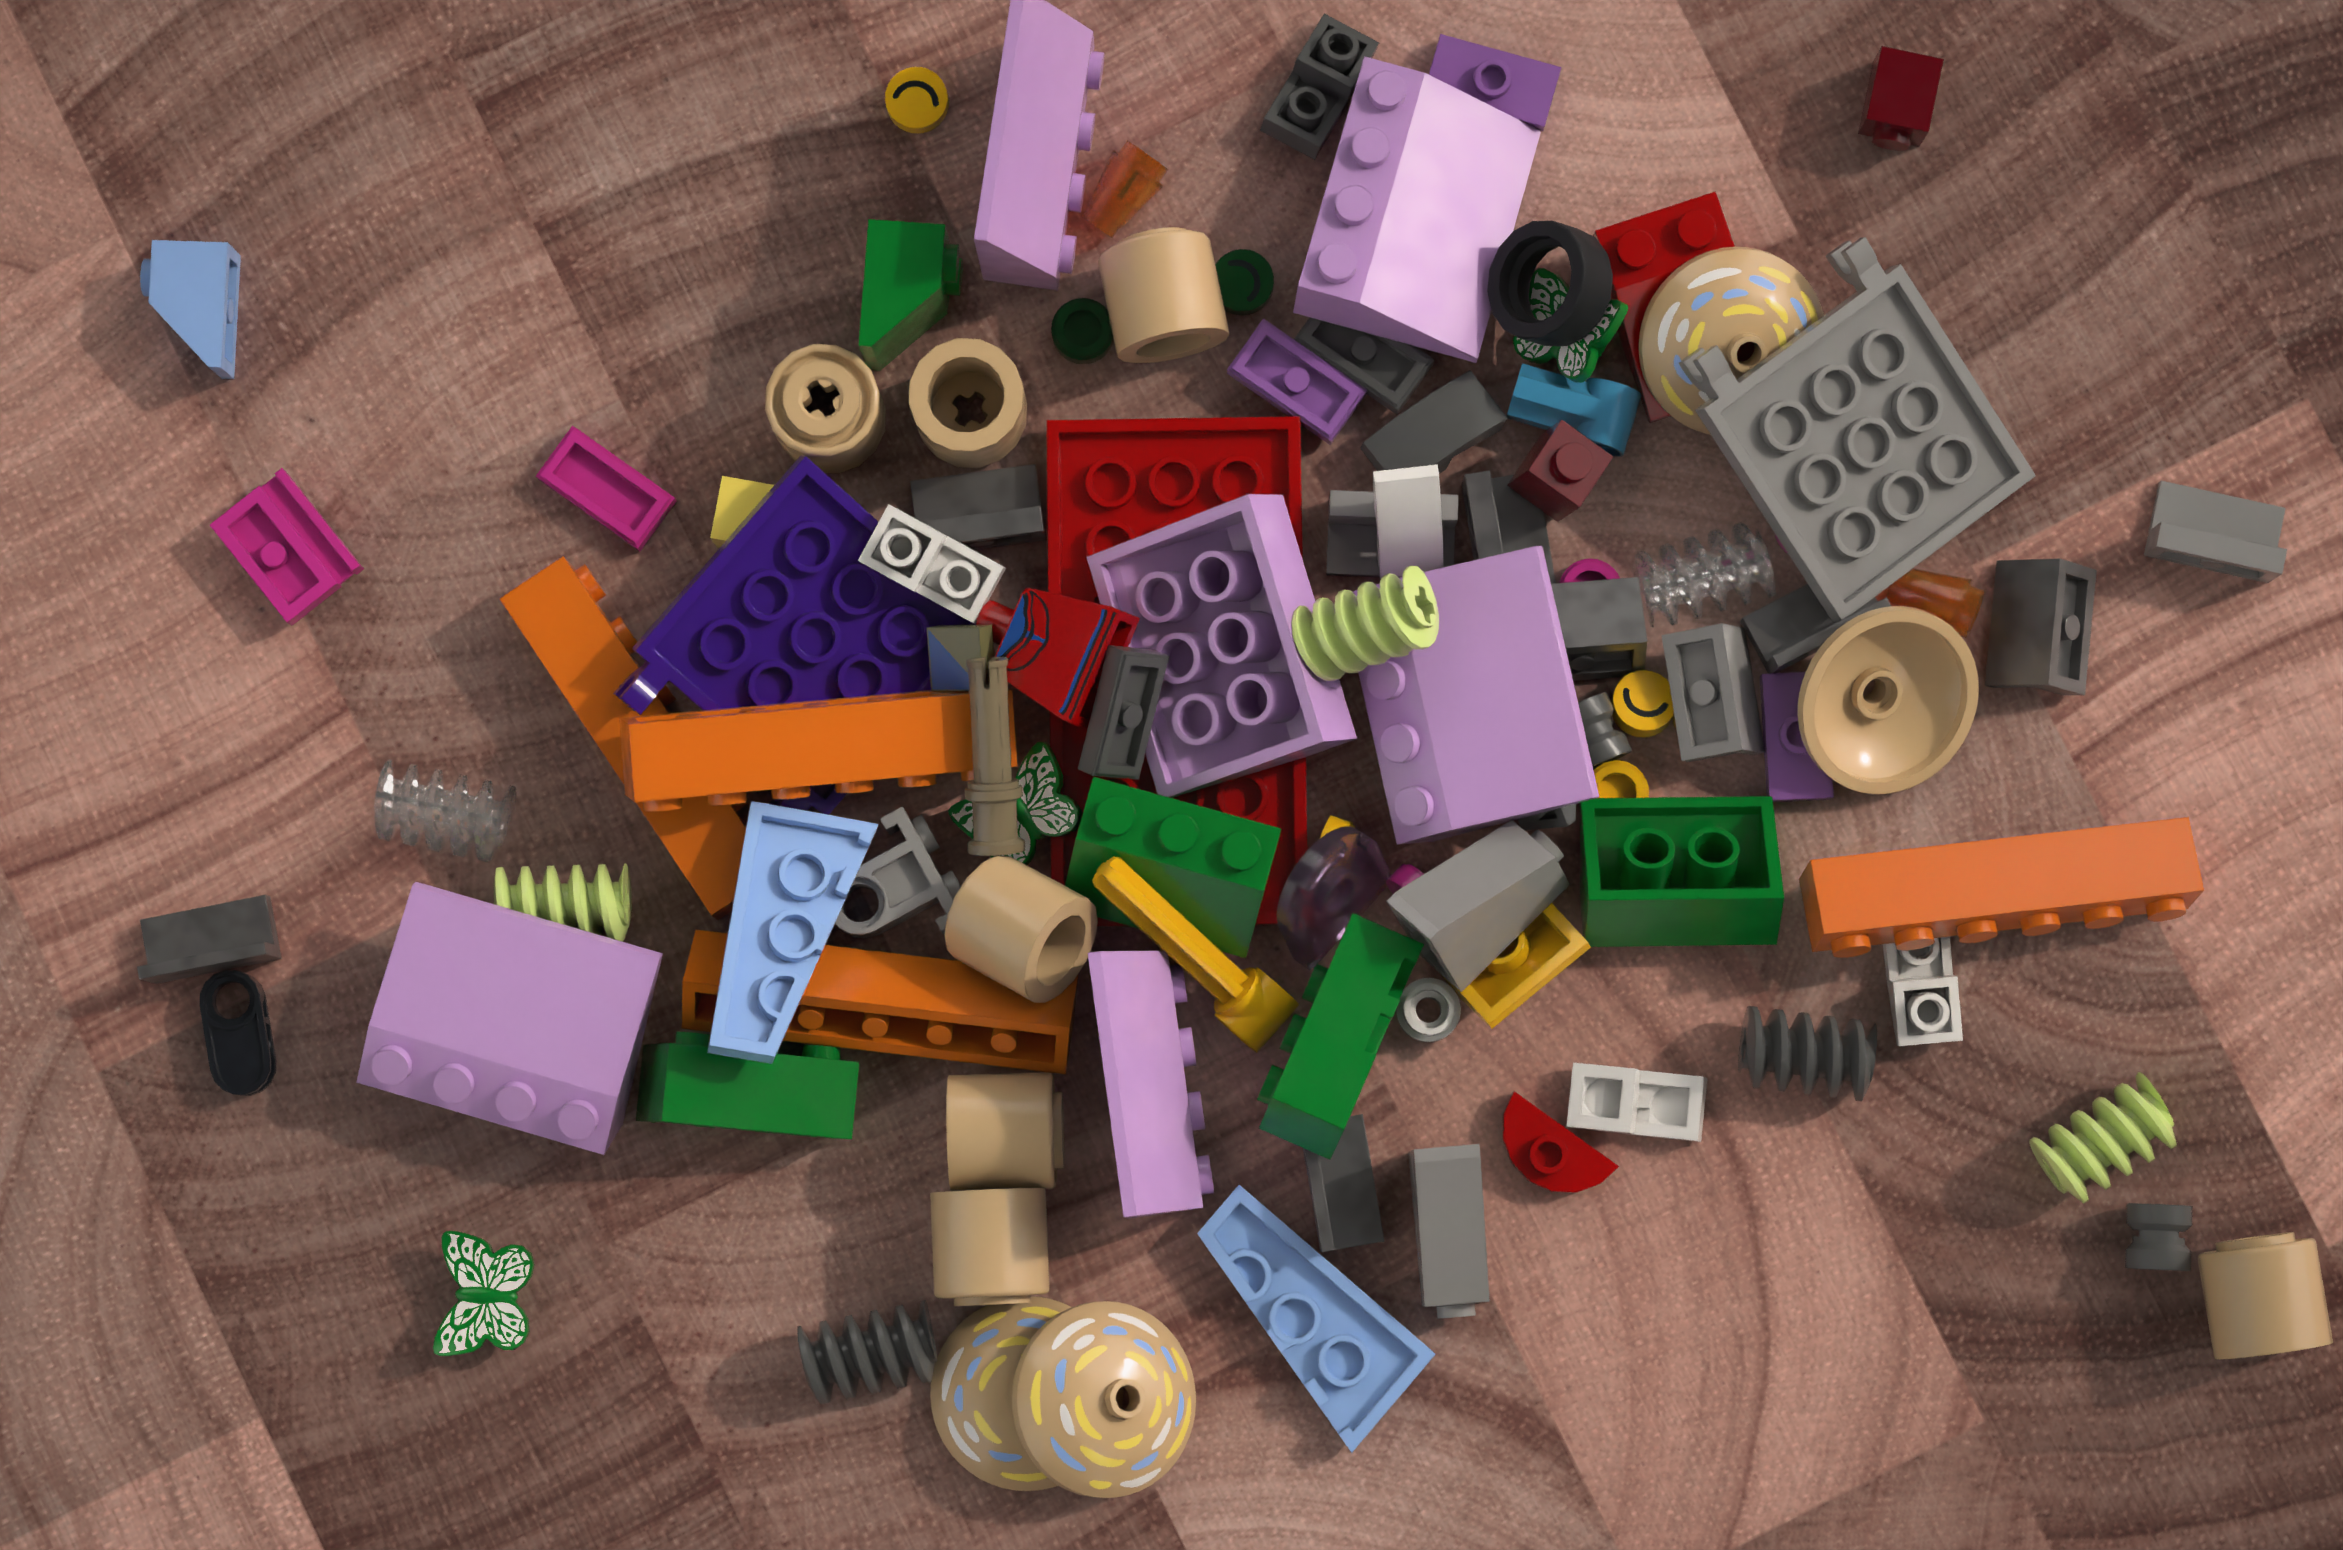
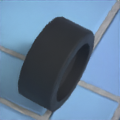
[1487,220,1613,346]

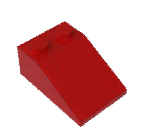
[1593,191,1754,423]

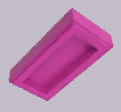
[535,425,677,552]

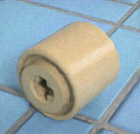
[1098,227,1229,363]
[909,338,1027,468]
[765,344,886,473]
[944,856,1098,1003]
[946,1073,1064,1191]
[930,1188,1050,1306]
[2198,1232,2333,1359]

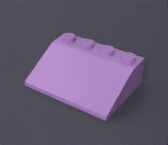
[974,0,1104,290]
[1293,56,1541,363]
[1086,494,1357,798]
[1353,546,1599,845]
[356,882,663,1155]
[1088,951,1214,1219]

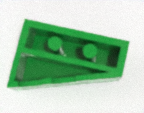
[1257,913,1424,1160]
[636,1032,859,1140]

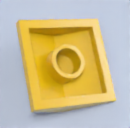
[1441,903,1591,1029]

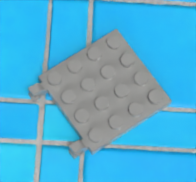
[1679,237,2036,622]

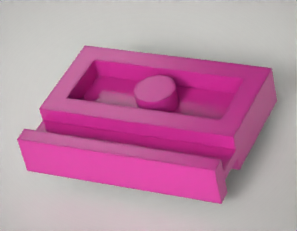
[210,468,364,626]

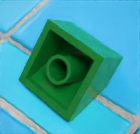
[858,219,963,371]

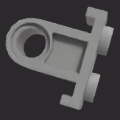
[835,806,961,939]

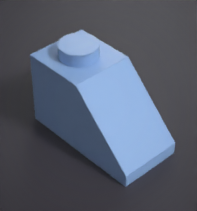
[140,240,241,379]

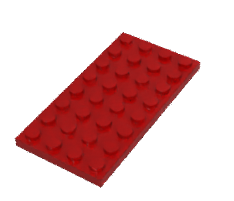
[1047,416,1309,928]

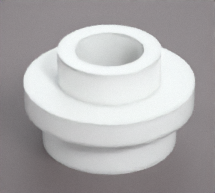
[1396,978,1461,1042]

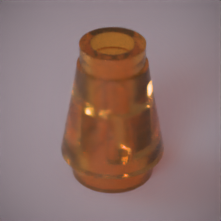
[1082,140,1168,238]
[1886,568,1986,638]

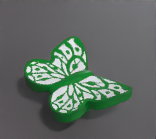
[1513,268,1628,383]
[948,742,1082,865]
[433,1231,535,1356]

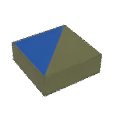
[927,625,994,691]

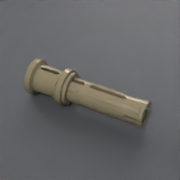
[965,657,1025,856]

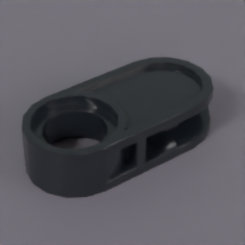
[199,970,277,1096]

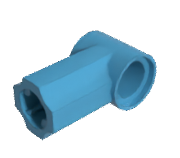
[1507,363,1642,457]

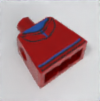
[976,587,1140,729]

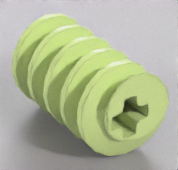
[1292,566,1439,681]
[494,863,632,942]
[2029,1072,2177,1204]

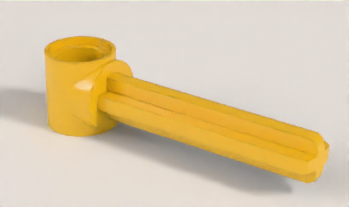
[1092,856,1299,1053]

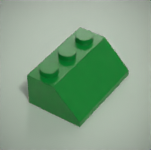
[1065,777,1281,959]
[1580,796,1784,947]

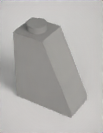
[1386,820,1570,992]
[1408,1144,1490,1319]

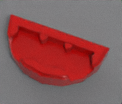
[1502,1091,1619,1192]

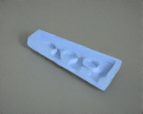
[707,801,878,1064]
[1197,1185,1435,1453]

